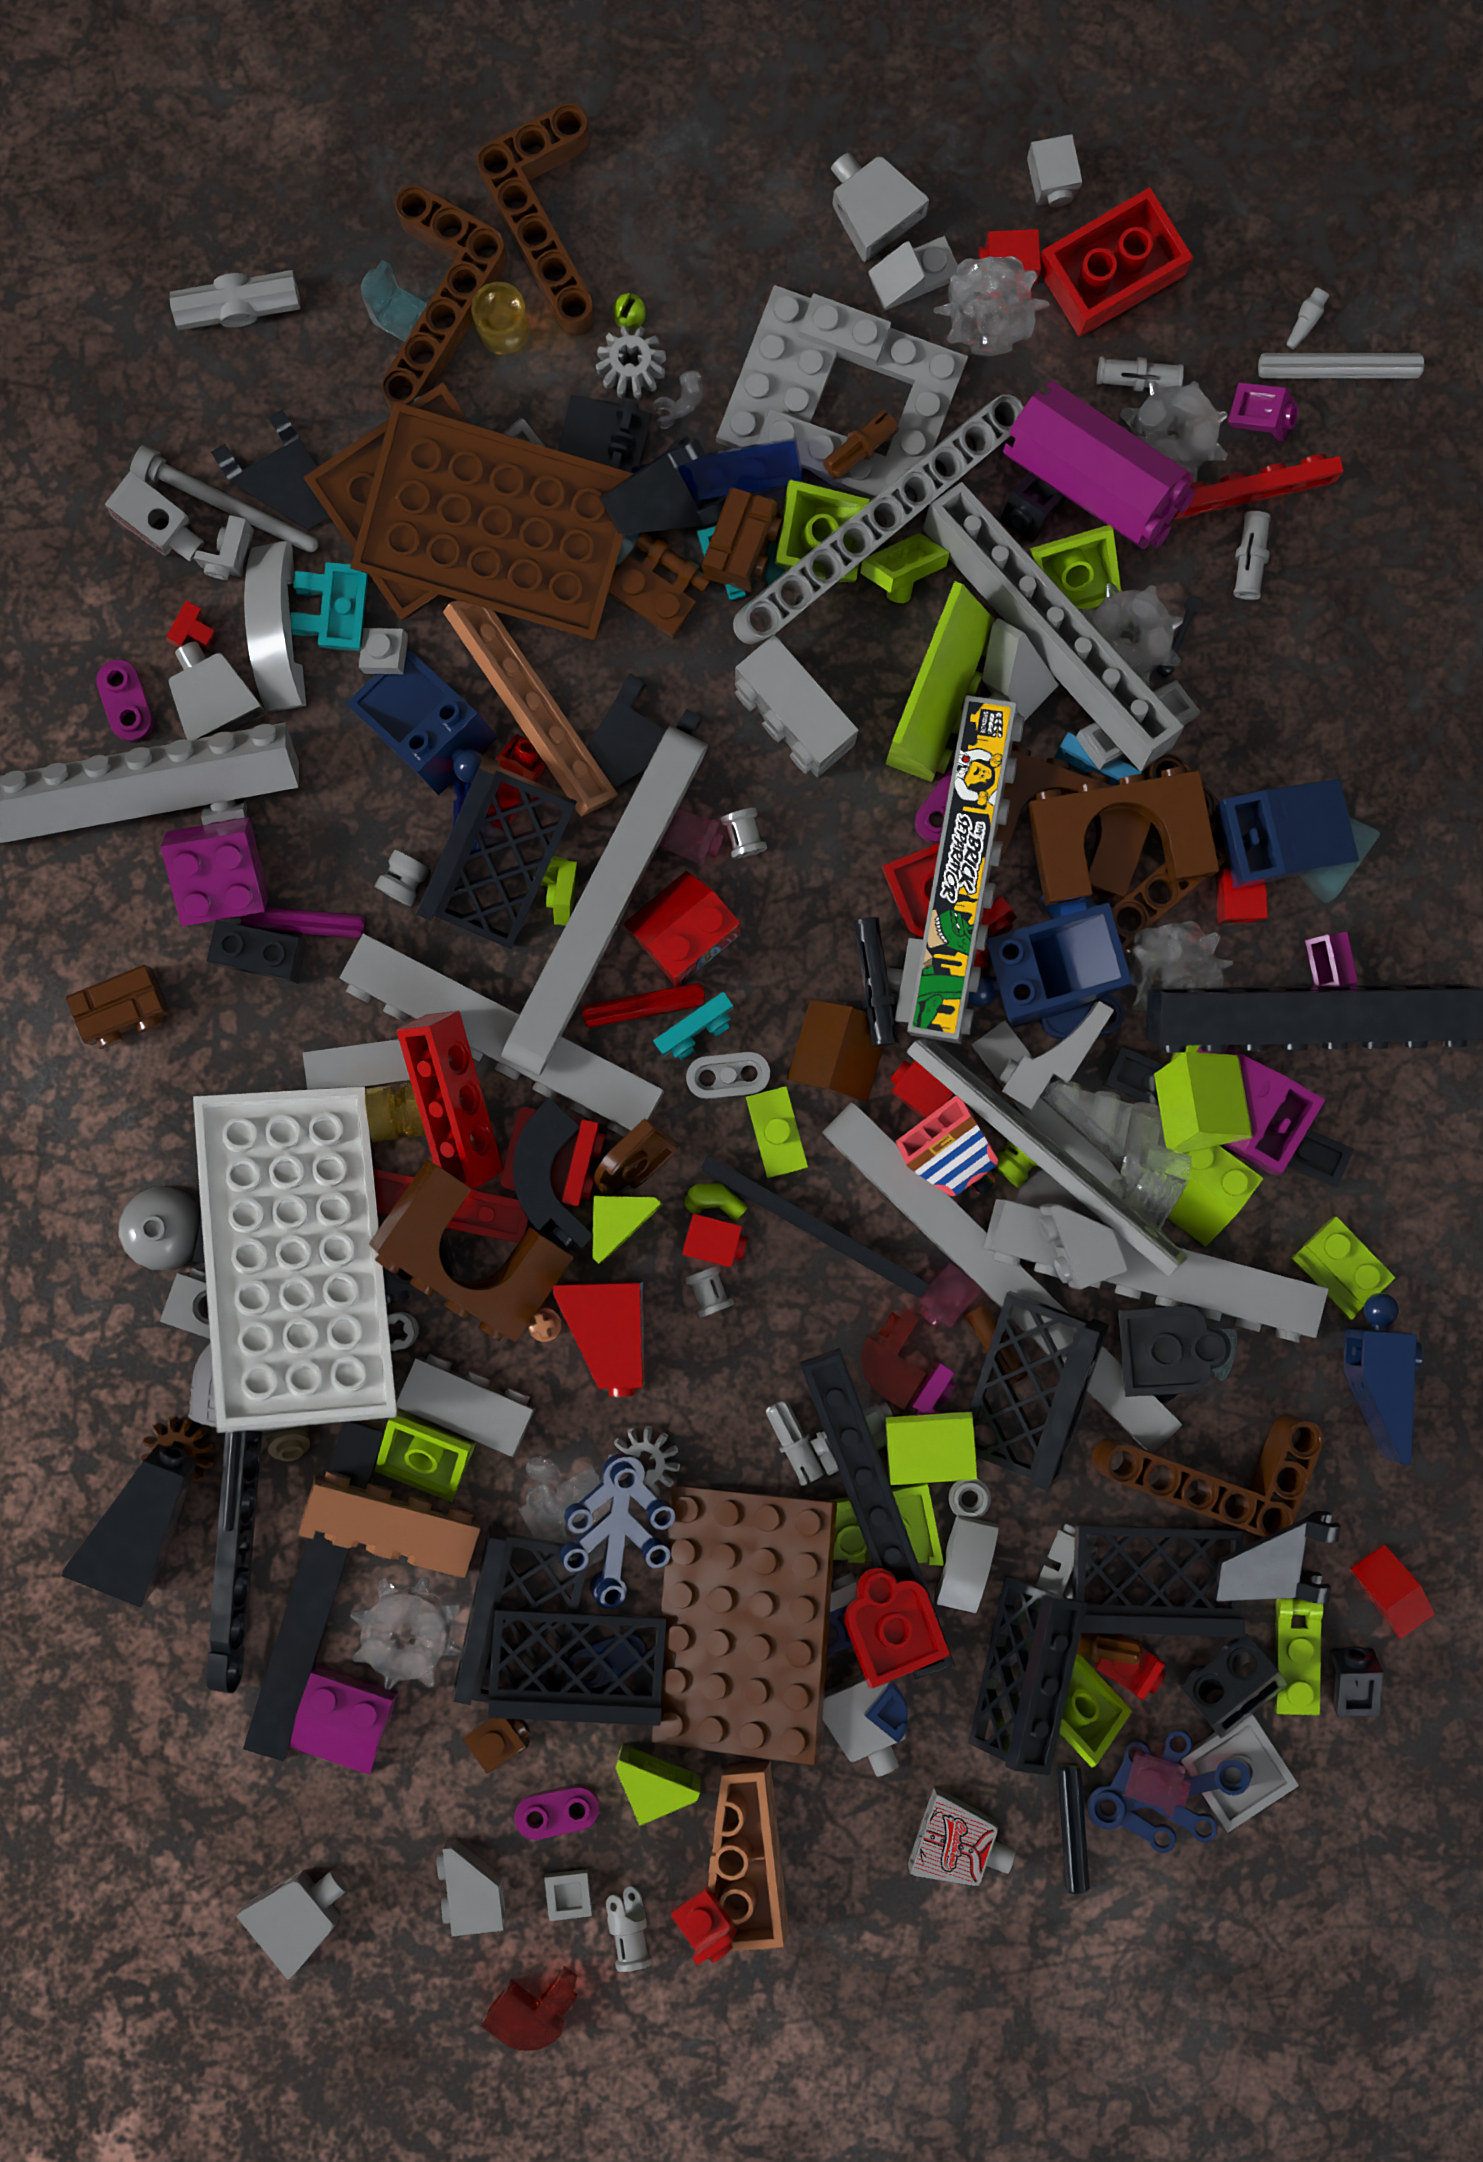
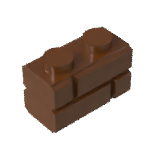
[701,488,783,592]
[66,964,170,1049]

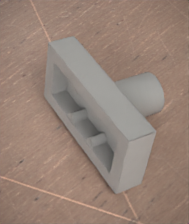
[886,938,923,1027]

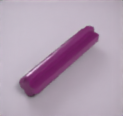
[240,907,366,939]

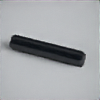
[1057,1764,1090,1894]

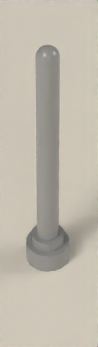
[130,444,318,553]

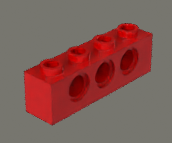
[396,1010,504,1189]

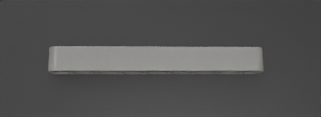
[733,394,1024,645]
[501,725,709,1076]

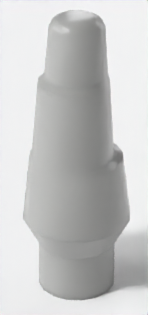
[1287,288,1329,350]

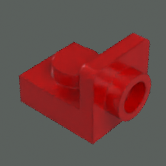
[1094,1634,1166,1700]
[670,1885,738,1965]

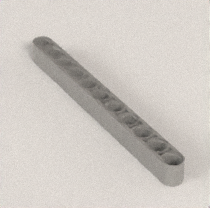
[822,1102,1182,1454]

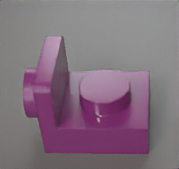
[1228,382,1298,442]
[910,1361,956,1415]

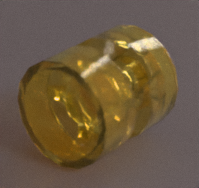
[471,282,530,354]
[365,1082,426,1143]

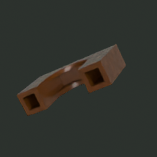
[996,744,1151,902]
[1027,766,1219,907]
[369,1158,574,1343]

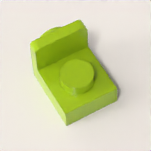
[534,856,578,926]

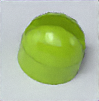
[612,293,646,330]

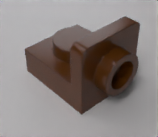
[463,1718,531,1774]

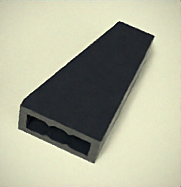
[62,1444,198,1608]

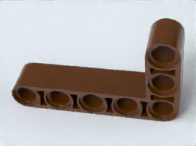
[477,103,595,336]
[381,185,507,410]
[1111,754,1227,949]
[1091,1415,1323,1537]

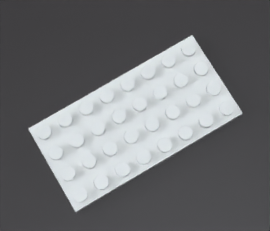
[193,1086,397,1433]

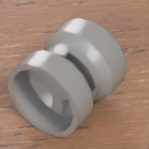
[374,850,431,907]

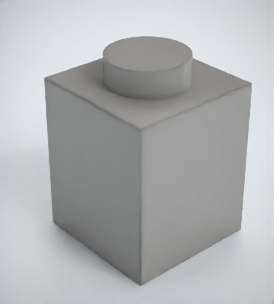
[1027,134,1082,207]

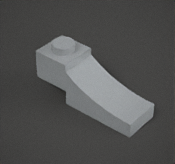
[998,1001,1114,1110]

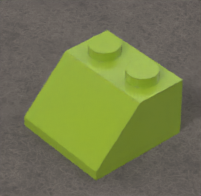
[1137,1145,1264,1247]

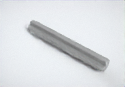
[1258,353,1424,378]

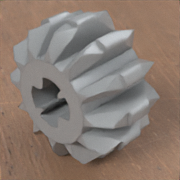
[596,325,666,399]
[608,1425,680,1497]

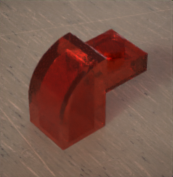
[860,1309,926,1410]
[481,1966,578,2051]

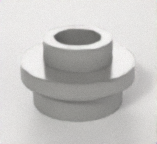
[948,1479,991,1519]

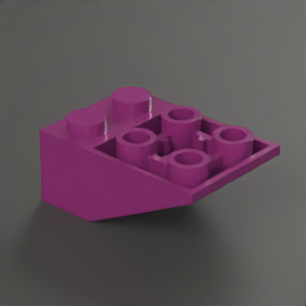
[1196,1045,1325,1175]

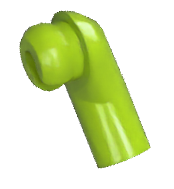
[684,1183,749,1222]

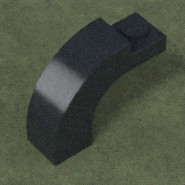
[513,1098,593,1250]

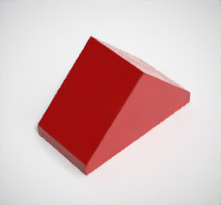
[1349,1544,1435,1639]

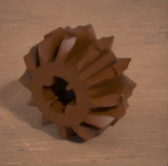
[141,1416,216,1482]

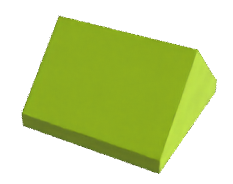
[775,480,870,582]
[1028,525,1122,612]
[1154,1051,1253,1156]
[593,1196,663,1264]
[374,1410,477,1503]
[886,1412,977,1485]
[1059,1654,1133,1767]
[616,1744,701,1826]

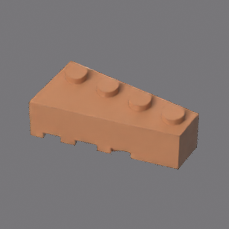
[298,1471,480,1578]
[708,1761,789,1951]

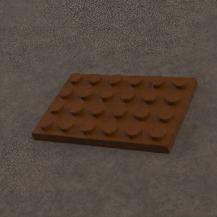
[350,401,633,640]
[652,1485,837,1765]

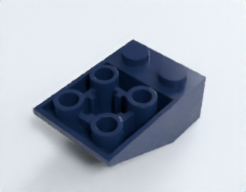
[1215,779,1359,890]

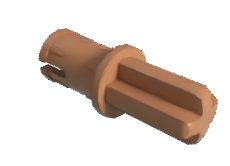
[528,1308,562,1342]

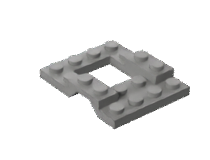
[716,285,968,502]

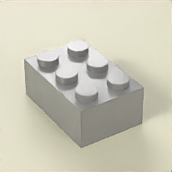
[735,635,858,778]

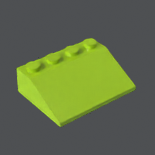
[885,581,995,782]

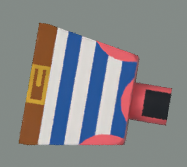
[895,1095,999,1196]

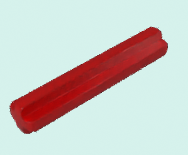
[582,983,706,1028]

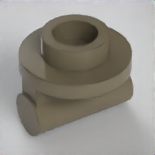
[263,1425,310,1461]

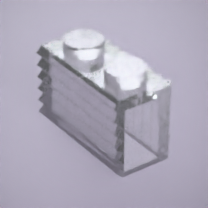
[1109,1140,1192,1232]

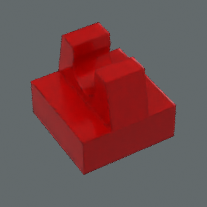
[166,600,215,649]

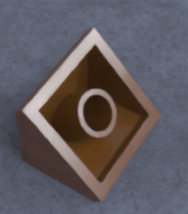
[787,999,884,1103]

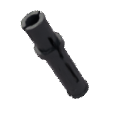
[853,917,899,1047]

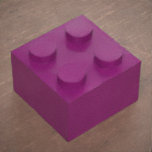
[160,817,269,927]

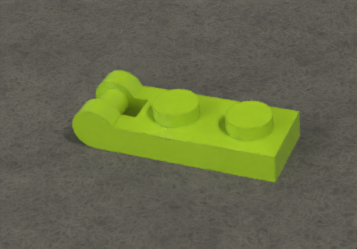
[1274,1598,1323,1715]

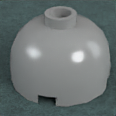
[118,1187,201,1270]

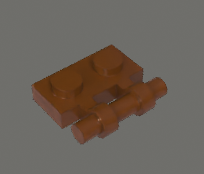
[608,532,712,639]

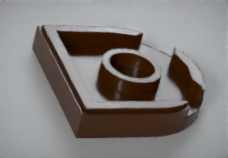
[594,1118,680,1197]

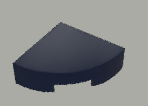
[864,1681,908,1744]

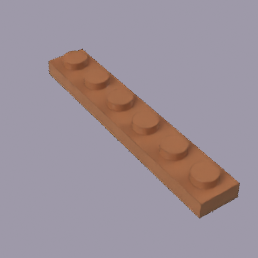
[443,600,618,817]

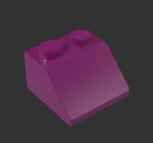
[290,1665,399,1775]

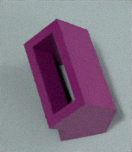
[1305,932,1358,986]

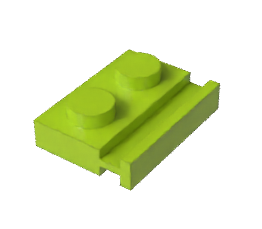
[1289,1216,1395,1320]

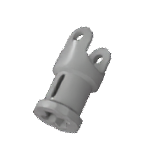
[606,1886,653,1972]

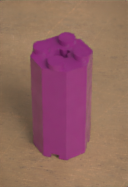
[1003,380,1196,550]

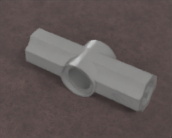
[169,270,301,331]

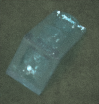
[361,260,428,342]

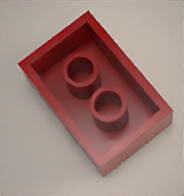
[1040,187,1194,338]

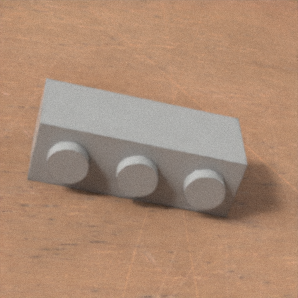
[396,1353,536,1457]

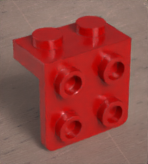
[500,1107,606,1207]

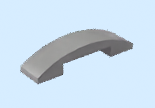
[244,540,306,713]

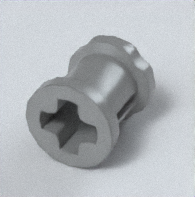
[720,808,767,859]
[684,1265,734,1318]
[387,1311,419,1351]

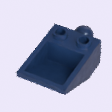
[346,648,498,796]
[968,903,1133,1028]
[1343,1293,1422,1465]

